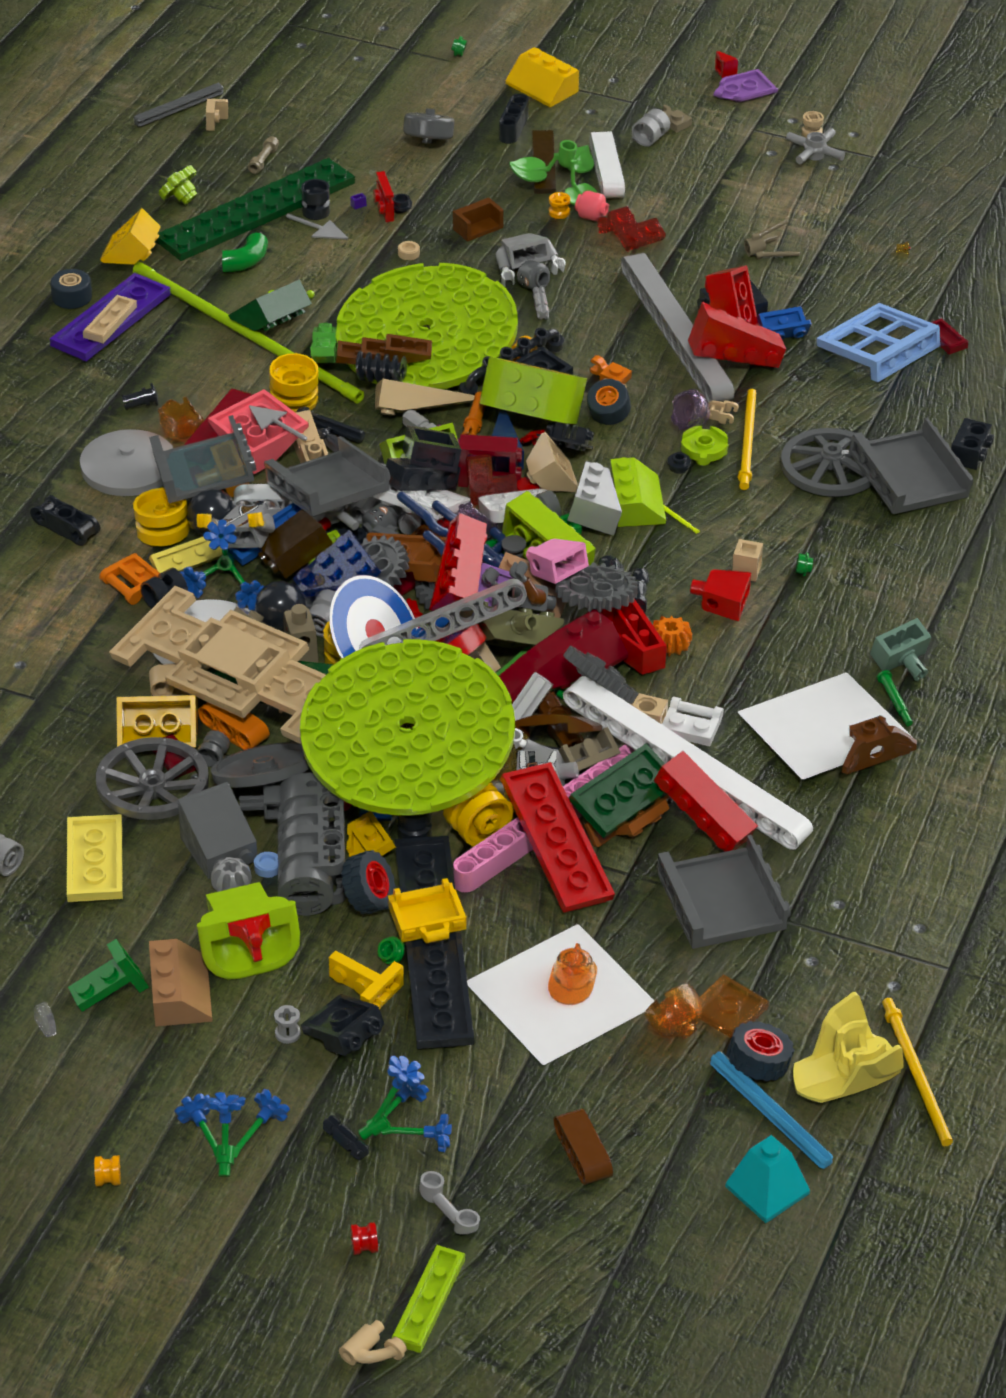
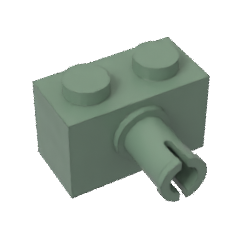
[870,618,931,681]

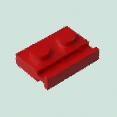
[373,171,394,222]

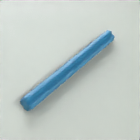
[710,1051,833,1169]

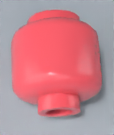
[575,191,609,221]

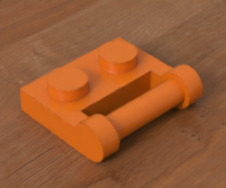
[99,553,160,605]

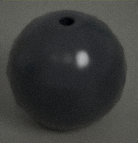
[187,489,236,537]
[255,581,306,632]

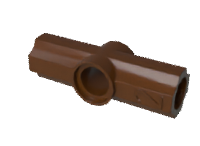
[537,691,584,748]

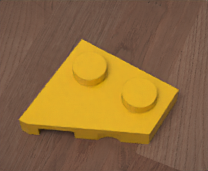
[346,811,396,857]

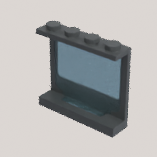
[149,415,257,503]

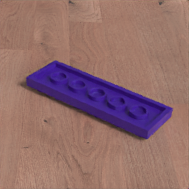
[50,273,171,361]

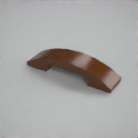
[515,713,603,737]

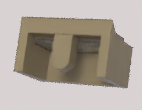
[558,727,621,772]

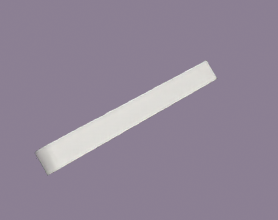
[563,676,813,850]

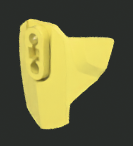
[793,992,903,1103]

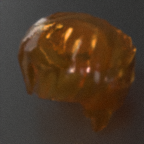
[158,397,204,440]

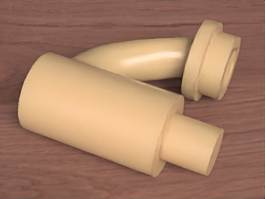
[339,1320,407,1365]

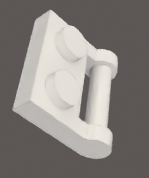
[662,697,724,746]

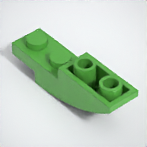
[311,323,337,363]

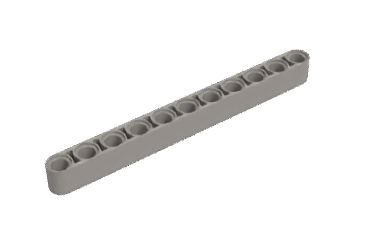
[621,253,734,403]

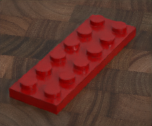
[500,762,615,913]

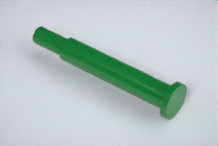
[877,670,913,726]

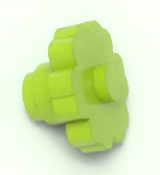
[158,165,198,205]

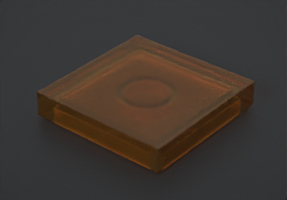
[689,974,769,1038]

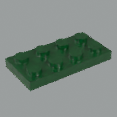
[569,744,667,838]

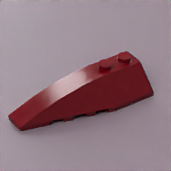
[499,609,628,704]

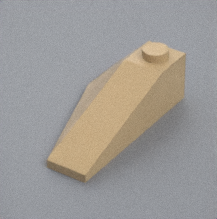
[375,379,474,416]

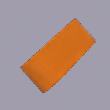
[198,702,270,750]

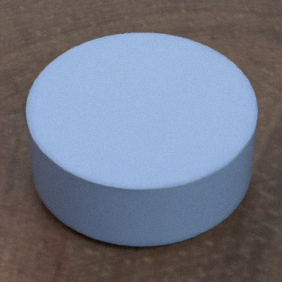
[254,852,278,878]

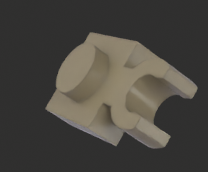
[663,105,692,133]

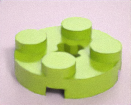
[681,426,728,466]

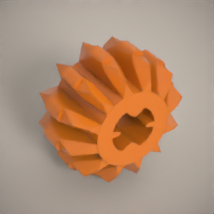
[653,615,692,657]

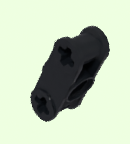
[30,495,101,546]

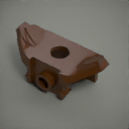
[842,715,917,774]

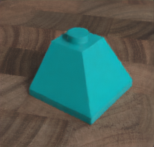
[725,1135,810,1223]

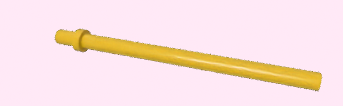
[738,389,756,490]
[882,998,953,1146]

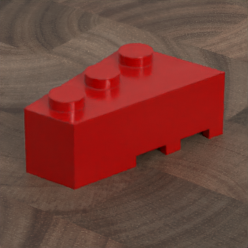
[588,599,667,675]

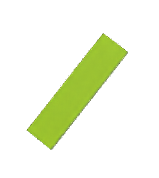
[392,1245,465,1353]

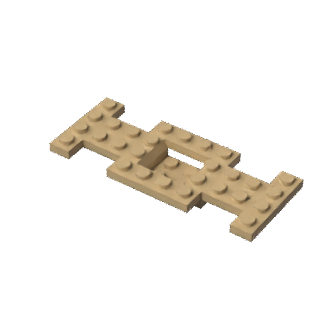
[109,586,326,744]

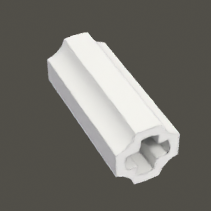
[512,672,553,721]

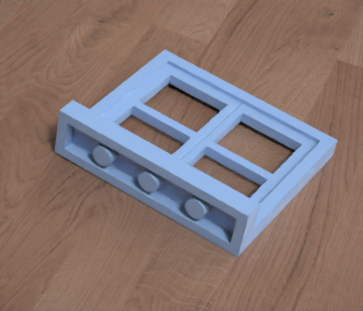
[817,303,940,382]

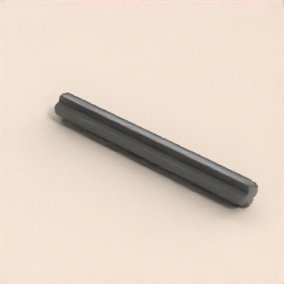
[134,83,224,127]

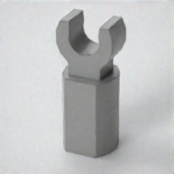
[403,410,437,429]

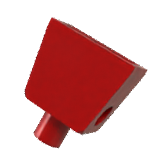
[690,569,752,621]

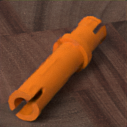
[462,392,486,435]

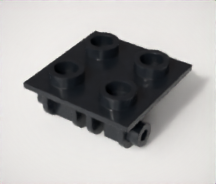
[536,421,594,452]

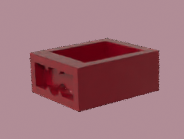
[458,434,522,490]

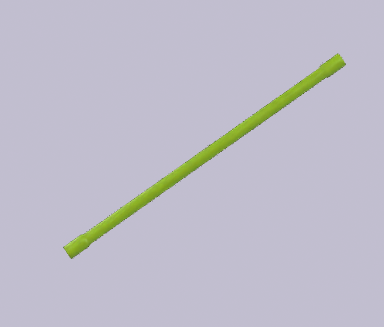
[133,262,364,404]

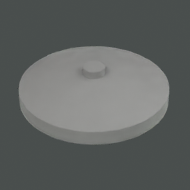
[80,429,173,496]

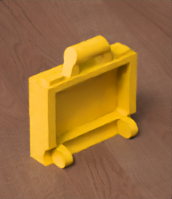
[388,878,466,943]

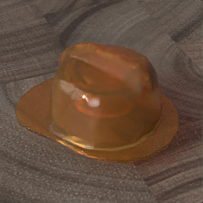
[548,943,597,1005]

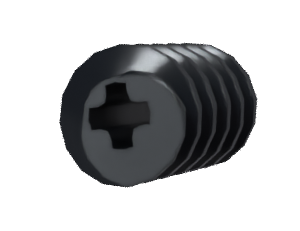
[356,351,407,382]

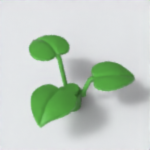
[509,140,598,206]

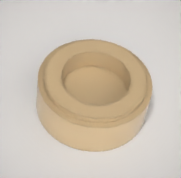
[398,241,420,260]

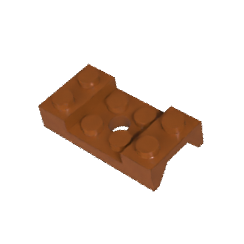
[363,532,446,582]

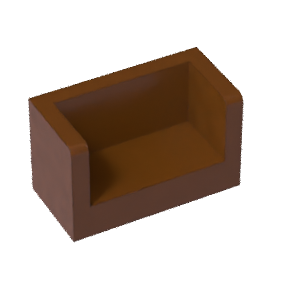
[453,197,504,242]

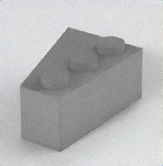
[567,461,622,536]

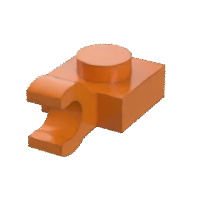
[590,355,632,384]

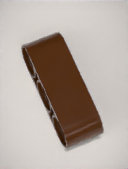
[553,1108,613,1185]

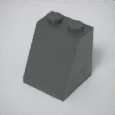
[178,782,257,879]

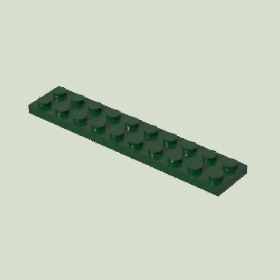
[155,158,355,261]

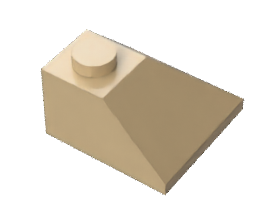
[526,432,578,492]

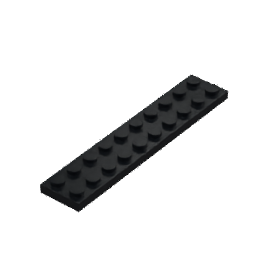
[395,835,474,1049]

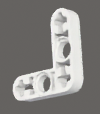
[478,489,547,523]

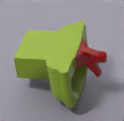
[197,882,300,980]

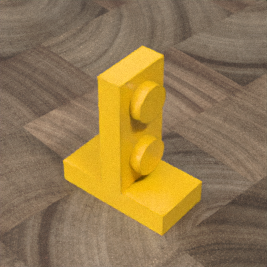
[329,950,404,1009]

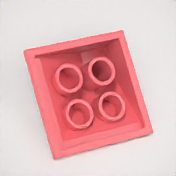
[208,389,309,475]

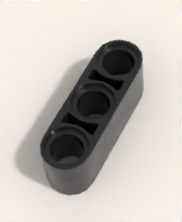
[499,94,529,144]

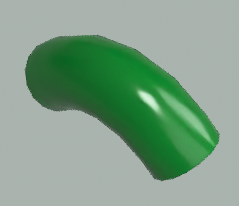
[222,233,268,272]

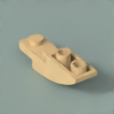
[293,410,328,463]

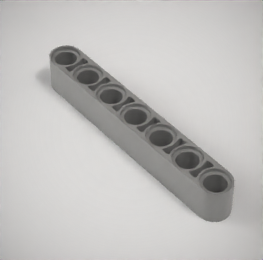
[359,579,527,650]

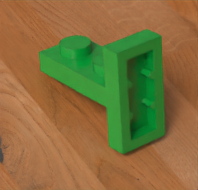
[68,939,149,1012]

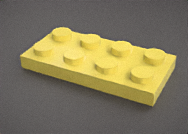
[67,814,123,902]

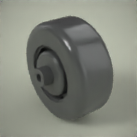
[403,108,455,144]

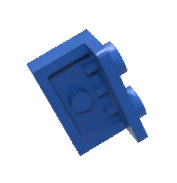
[757,306,812,340]

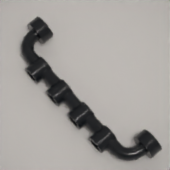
[458,328,564,395]

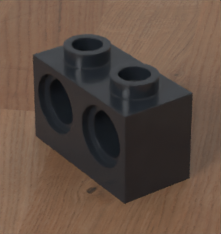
[951,418,994,470]

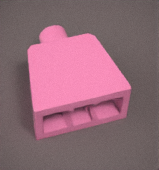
[526,539,589,584]

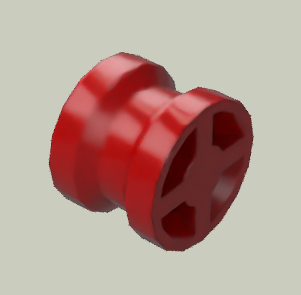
[350,1222,378,1255]

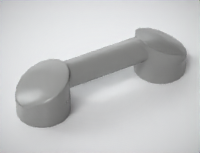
[419,1171,480,1234]

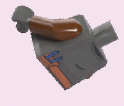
[482,561,556,614]

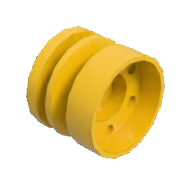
[269,353,318,413]

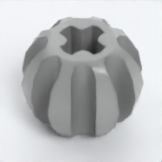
[210,857,252,892]

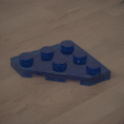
[293,530,381,597]

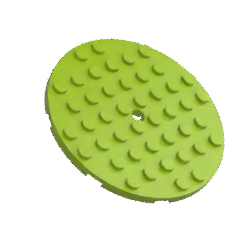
[336,263,518,390]
[300,639,515,815]

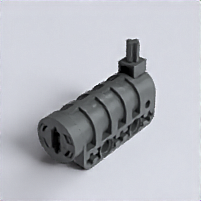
[240,773,346,916]

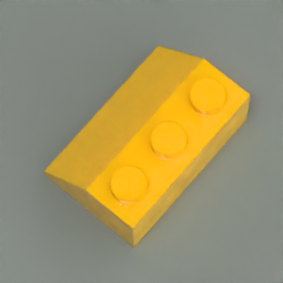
[505,47,579,107]
[100,208,161,264]
[117,695,198,748]

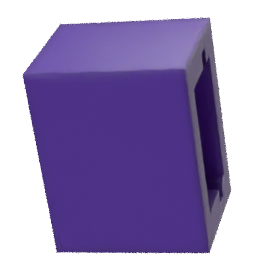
[350,193,367,210]

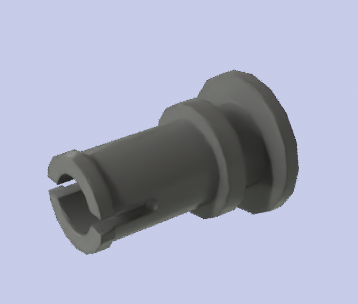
[502,535,526,558]

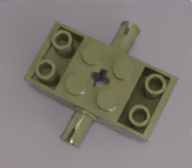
[459,601,564,649]

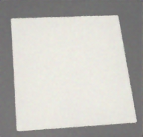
[738,673,911,779]
[467,924,657,1065]

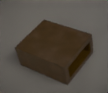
[258,509,333,579]

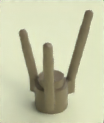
[744,219,800,259]

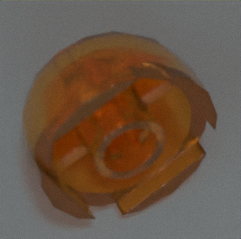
[644,984,703,1038]

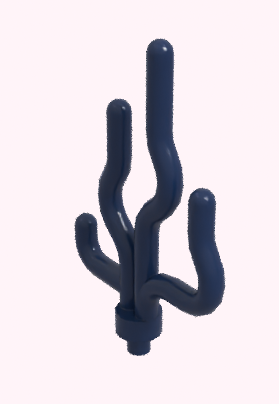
[397,491,506,568]

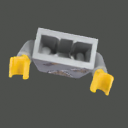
[197,501,275,548]

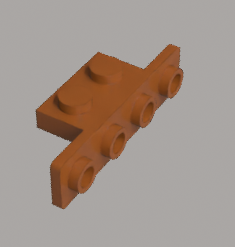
[584,794,670,847]

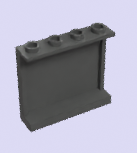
[849,418,973,514]
[264,436,390,516]
[657,835,791,949]

